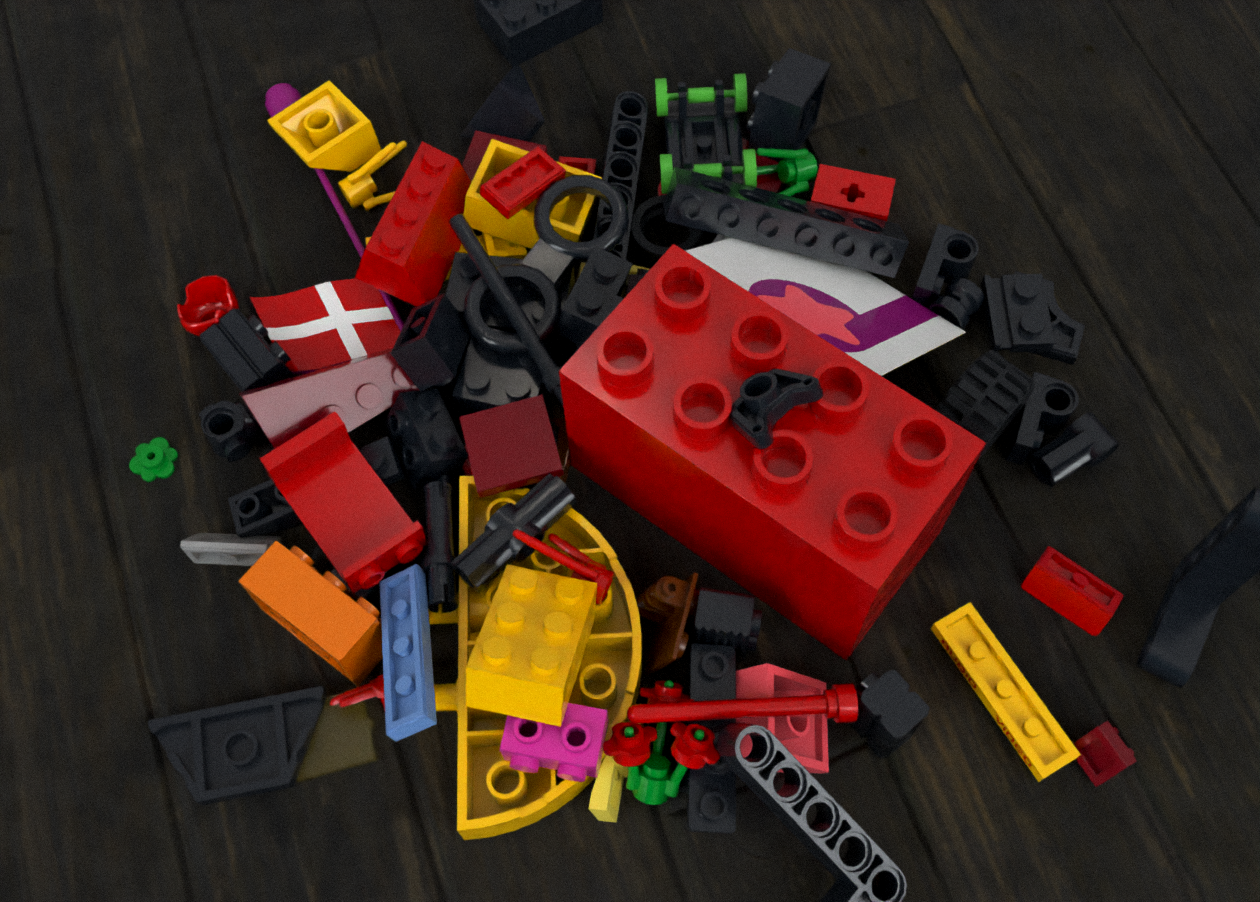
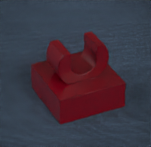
[1073,721,1137,787]

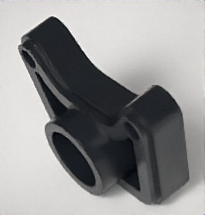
[729,369,824,449]

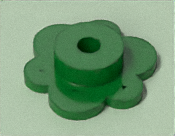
[129,437,178,482]

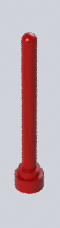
[627,683,858,724]

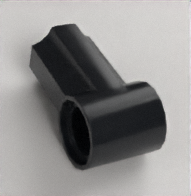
[1028,412,1120,488]

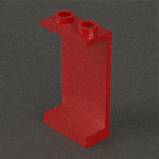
[259,411,427,594]

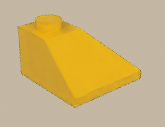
[267,80,381,172]

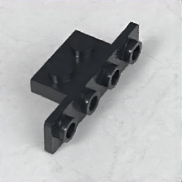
[671,643,736,834]

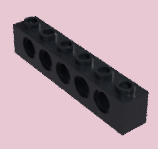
[664,167,909,278]

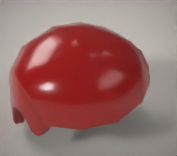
[177,275,239,336]

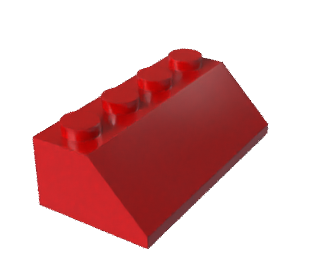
[355,141,472,307]

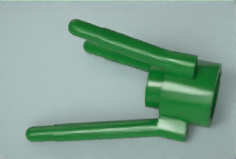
[756,148,818,196]

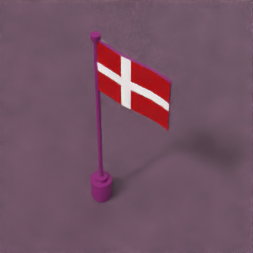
[250,83,404,374]

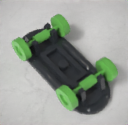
[655,73,757,194]

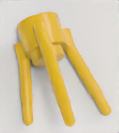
[338,140,407,211]

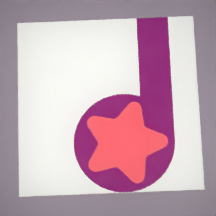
[686,238,966,376]

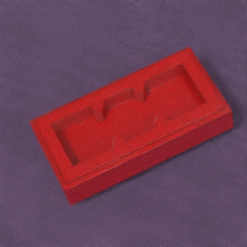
[480,146,566,219]

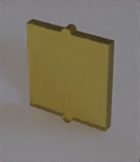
[297,693,377,782]

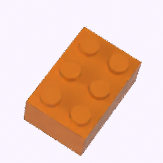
[238,541,383,687]

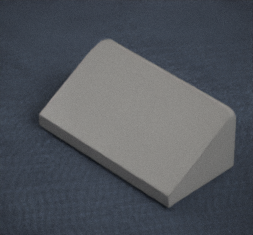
[180,533,281,566]

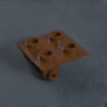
[636,572,699,677]

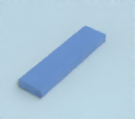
[379,564,437,742]

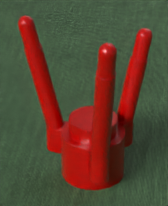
[513,529,615,606]

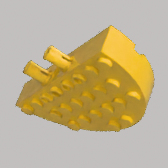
[428,476,642,840]

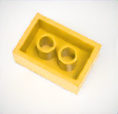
[463,139,602,249]
[466,564,597,727]

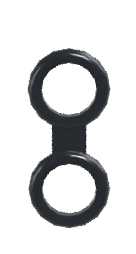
[464,175,629,354]

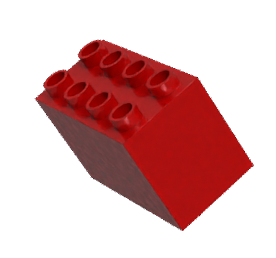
[559,244,986,661]

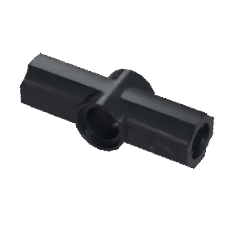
[451,473,576,593]

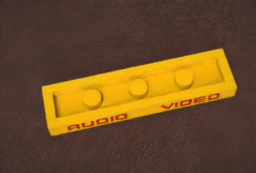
[931,602,1081,782]

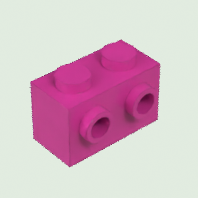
[499,703,609,782]

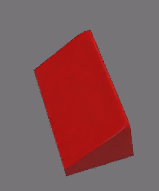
[1021,546,1124,636]

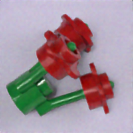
[603,680,720,805]

